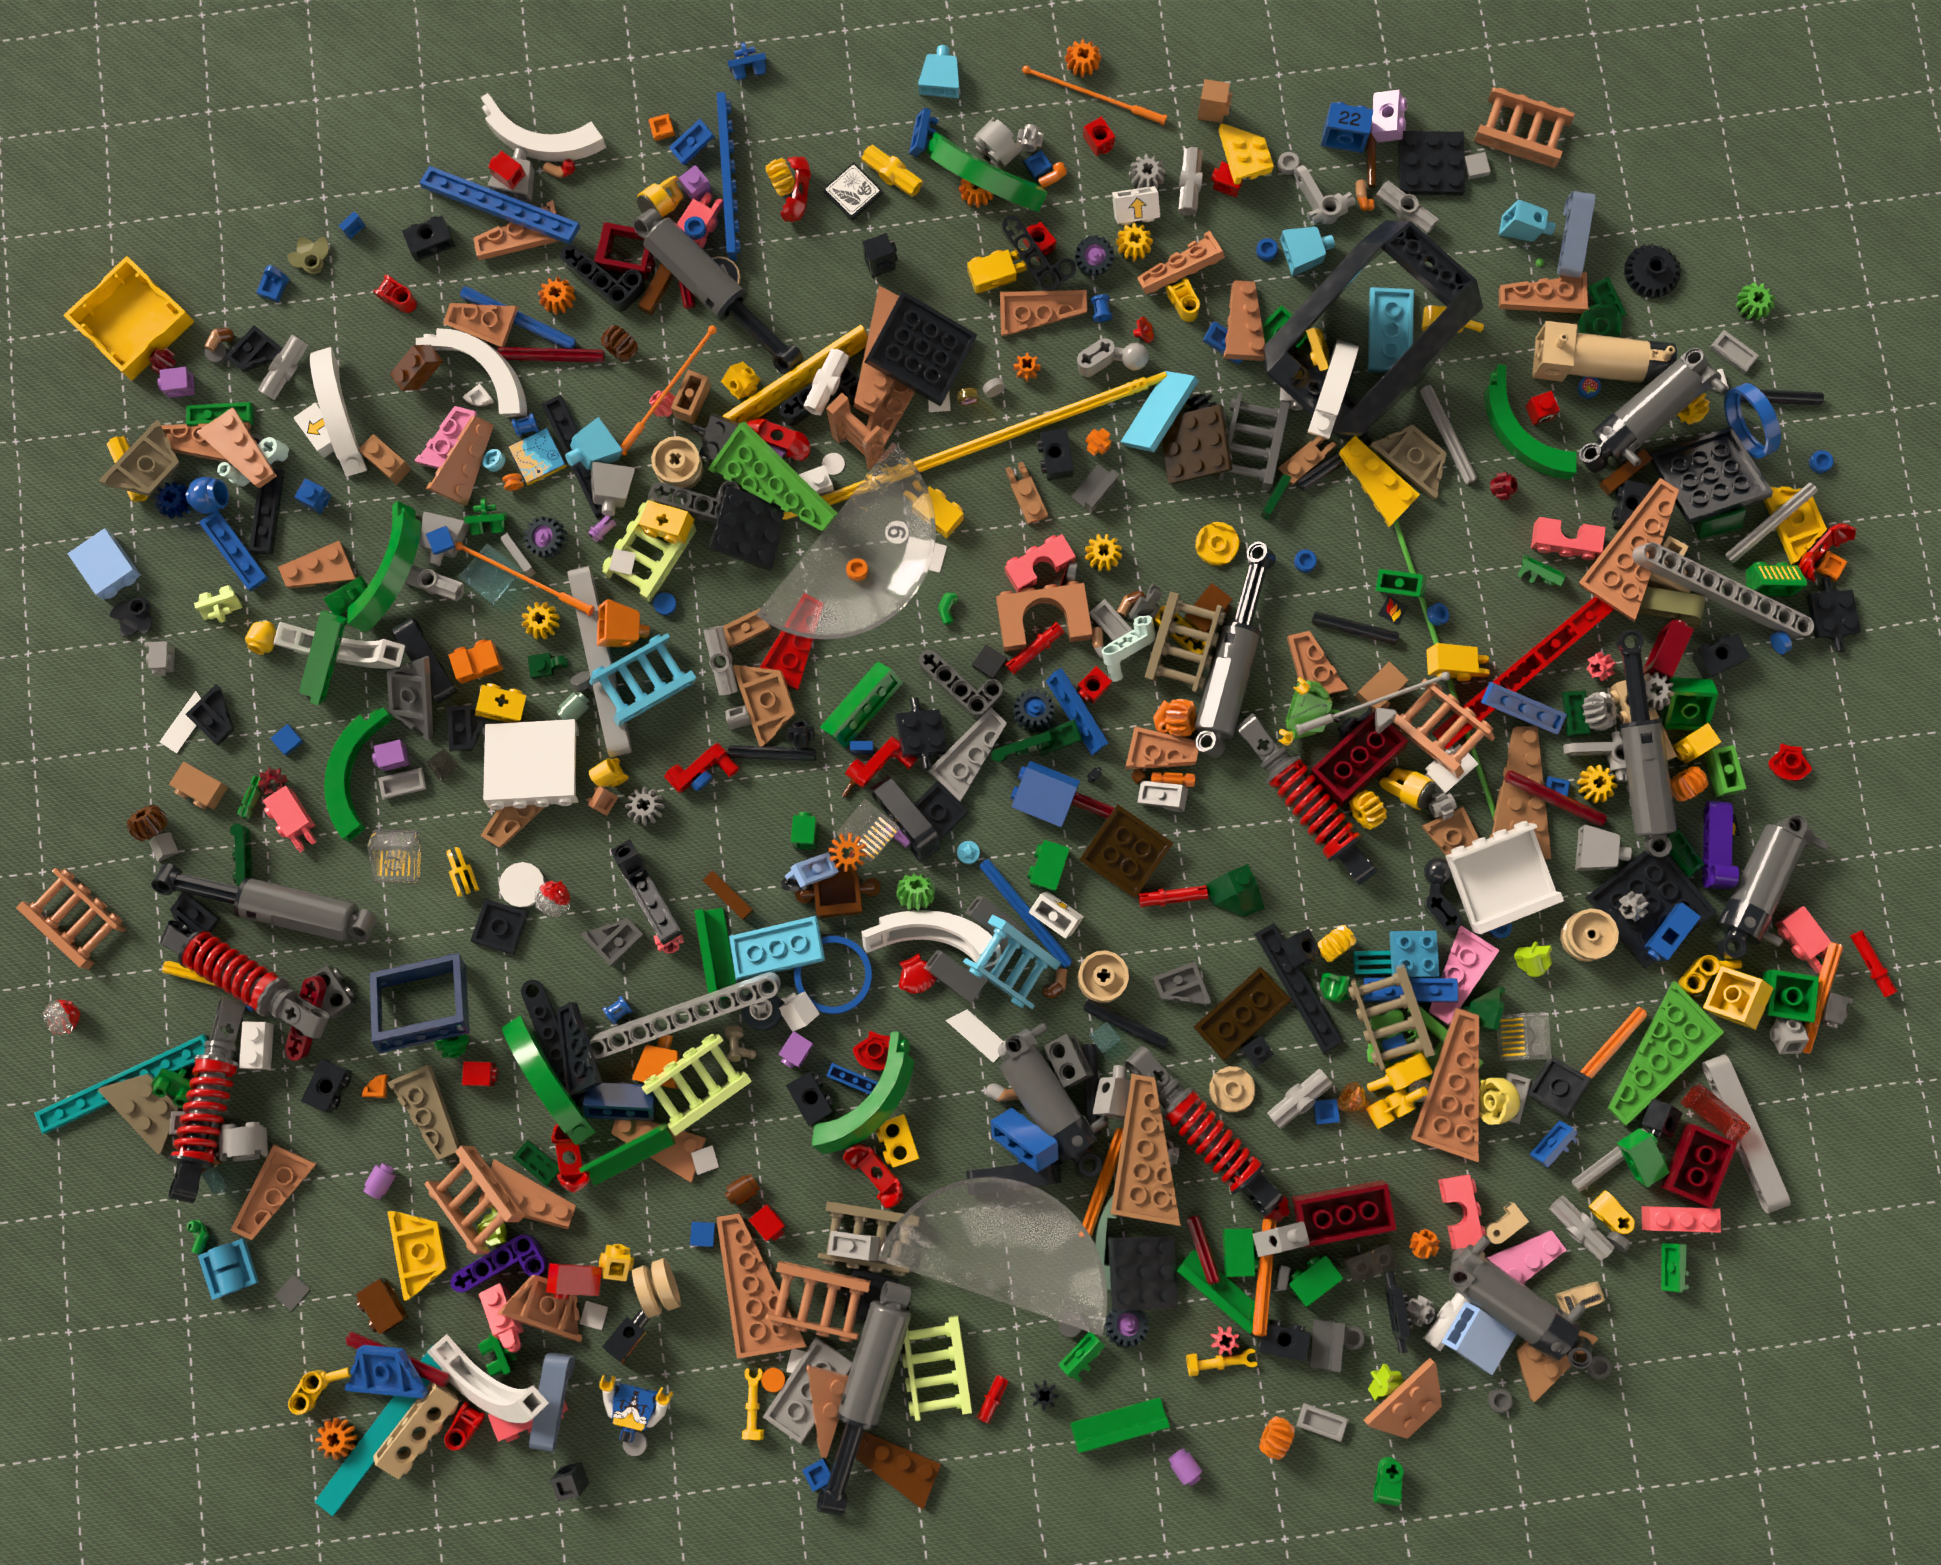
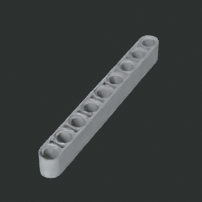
[1632,542,1814,638]
[568,566,632,758]
[589,972,781,1059]

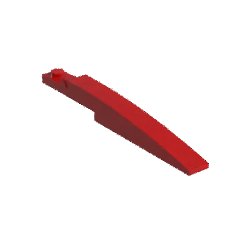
[1431,596,1614,750]

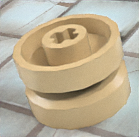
[651,436,703,490]
[1560,908,1619,962]
[1077,950,1129,1003]
[632,1258,681,1319]

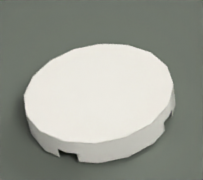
[499,862,545,908]

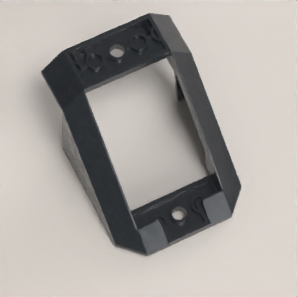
[1264,220,1483,436]

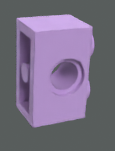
[1371,90,1407,143]

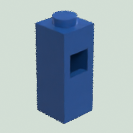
[1644,903,1701,962]

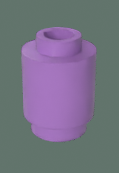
[364,1163,396,1200]
[1168,1448,1202,1486]

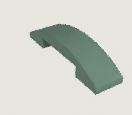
[1095,1194,1117,1290]

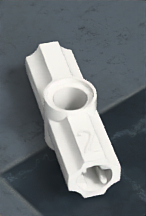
[803,349,849,415]
[1423,1293,1475,1351]

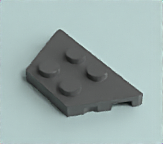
[387,656,434,740]

